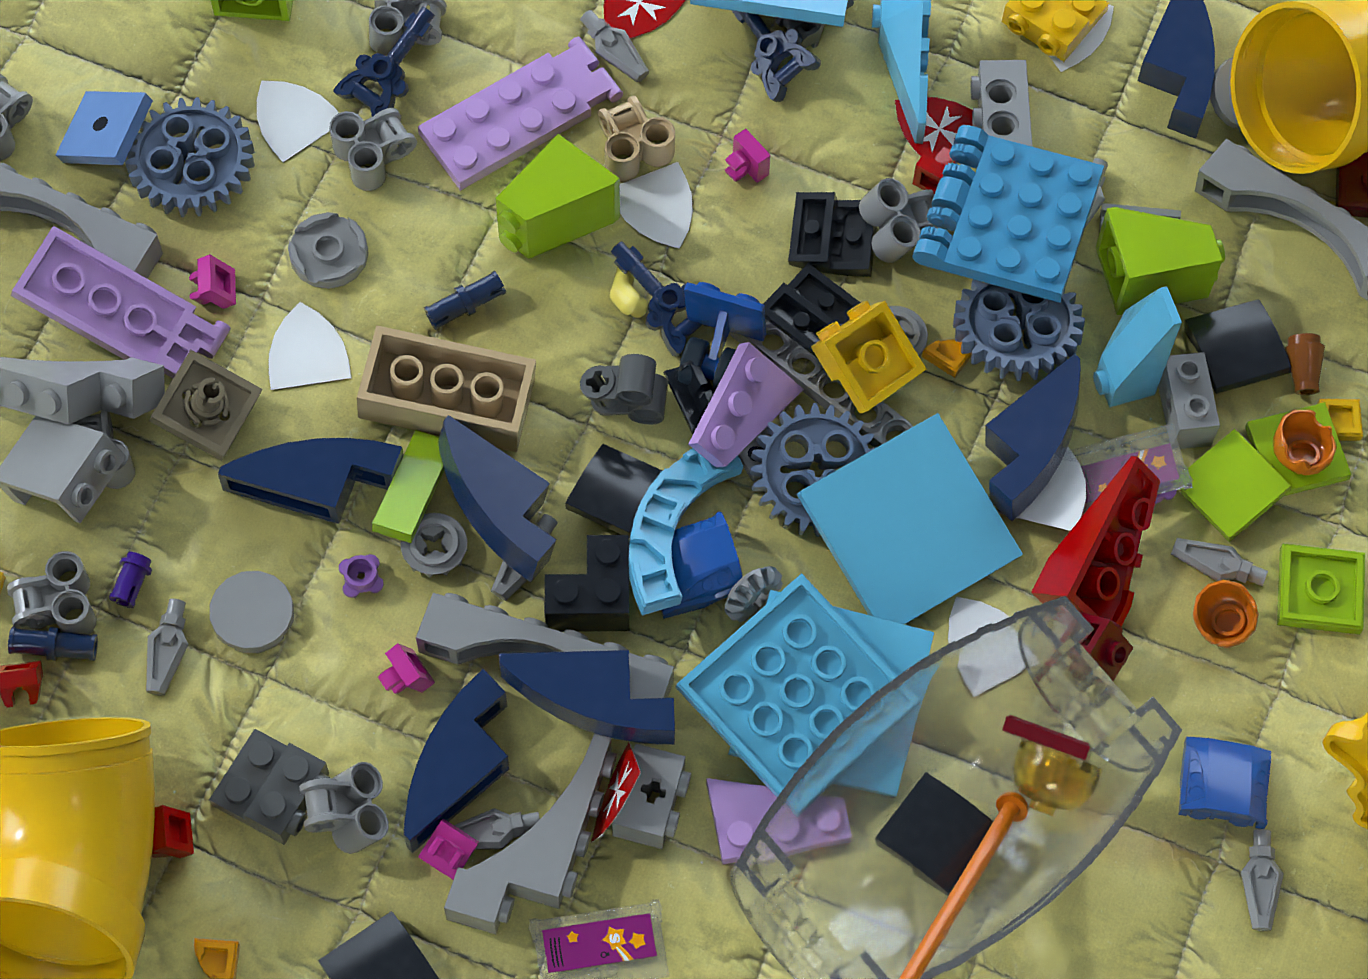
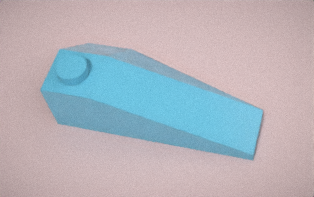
[872,0,931,144]
[1093,286,1182,408]

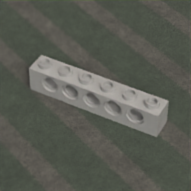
[971,60,1032,147]

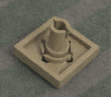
[149,349,262,461]

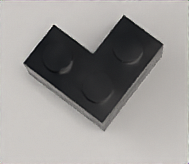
[544,535,629,632]

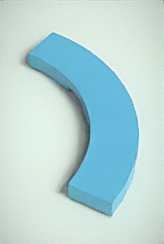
[628,448,743,615]

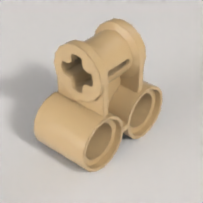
[598,96,675,182]

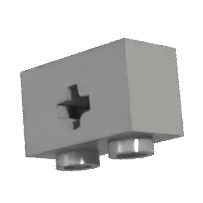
[1158,352,1220,450]
[612,744,691,849]

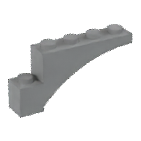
[0,357,165,425]
[444,733,617,934]

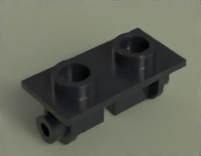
[663,359,714,435]

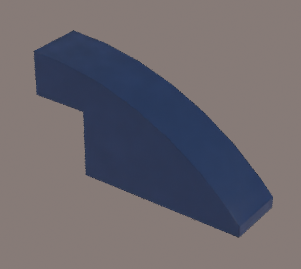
[1137,0,1215,139]
[985,354,1081,521]
[438,415,557,582]
[218,438,404,524]
[499,650,675,745]
[404,669,509,853]

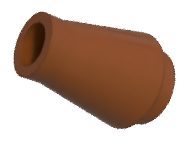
[1285,333,1325,395]

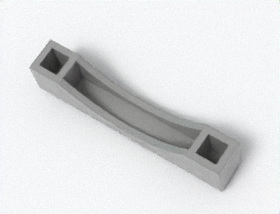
[1195,139,1368,301]
[0,162,163,278]
[416,593,674,699]

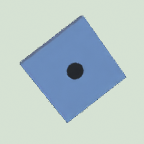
[56,91,153,165]

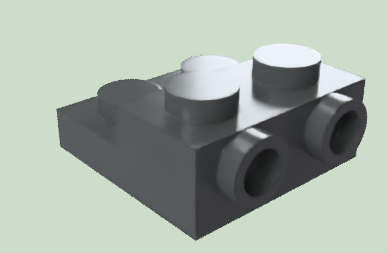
[209,729,330,845]

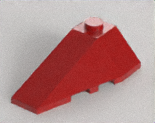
[1031,456,1160,627]

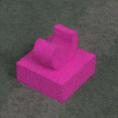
[725,128,771,183]
[189,254,236,309]
[378,643,435,694]
[418,819,479,880]

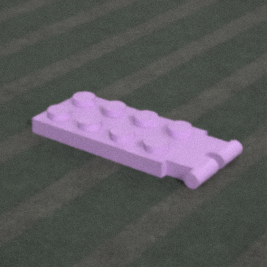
[418,36,623,191]
[11,226,231,395]

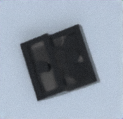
[788,192,877,277]
[763,263,861,358]
[1184,299,1292,394]
[565,444,663,538]
[875,772,994,896]
[318,911,439,979]

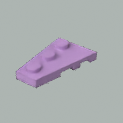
[688,342,804,468]
[706,778,850,865]

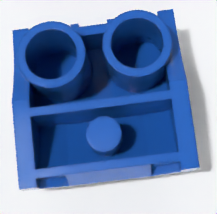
[661,511,743,619]
[1178,736,1271,829]

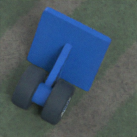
[678,282,766,392]

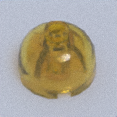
[1012,739,1103,817]

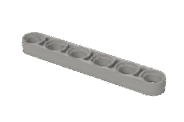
[729,319,913,448]

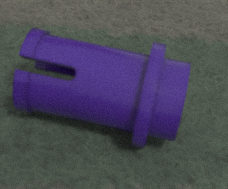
[109,552,152,608]

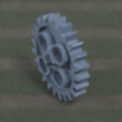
[125,97,255,217]
[953,279,1085,381]
[749,403,875,537]

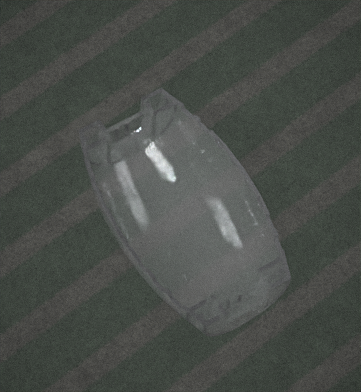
[730,596,1182,979]

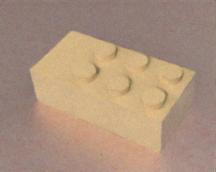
[357,325,536,452]

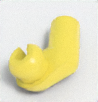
[610,267,648,318]

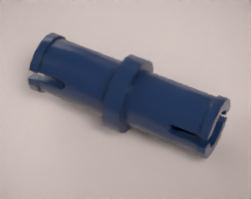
[424,271,506,330]
[8,627,98,661]

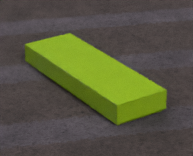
[372,430,444,543]

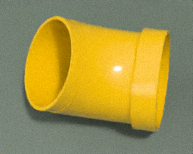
[1230,0,1368,174]
[0,717,155,979]

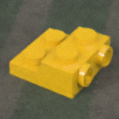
[1002,0,1109,62]
[811,300,927,414]

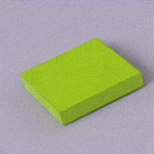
[1245,402,1352,496]
[1173,429,1291,542]
[1277,543,1365,635]

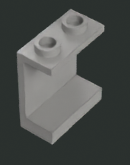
[0,416,126,523]

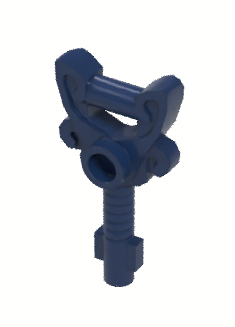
[333,6,435,123]
[732,11,821,102]
[611,241,707,357]

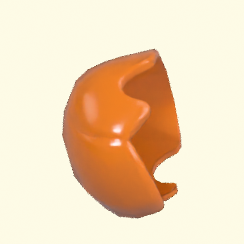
[1273,410,1337,475]
[1193,579,1259,648]

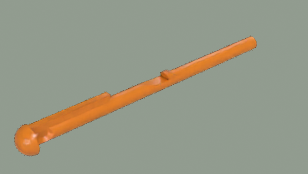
[899,792,1029,979]

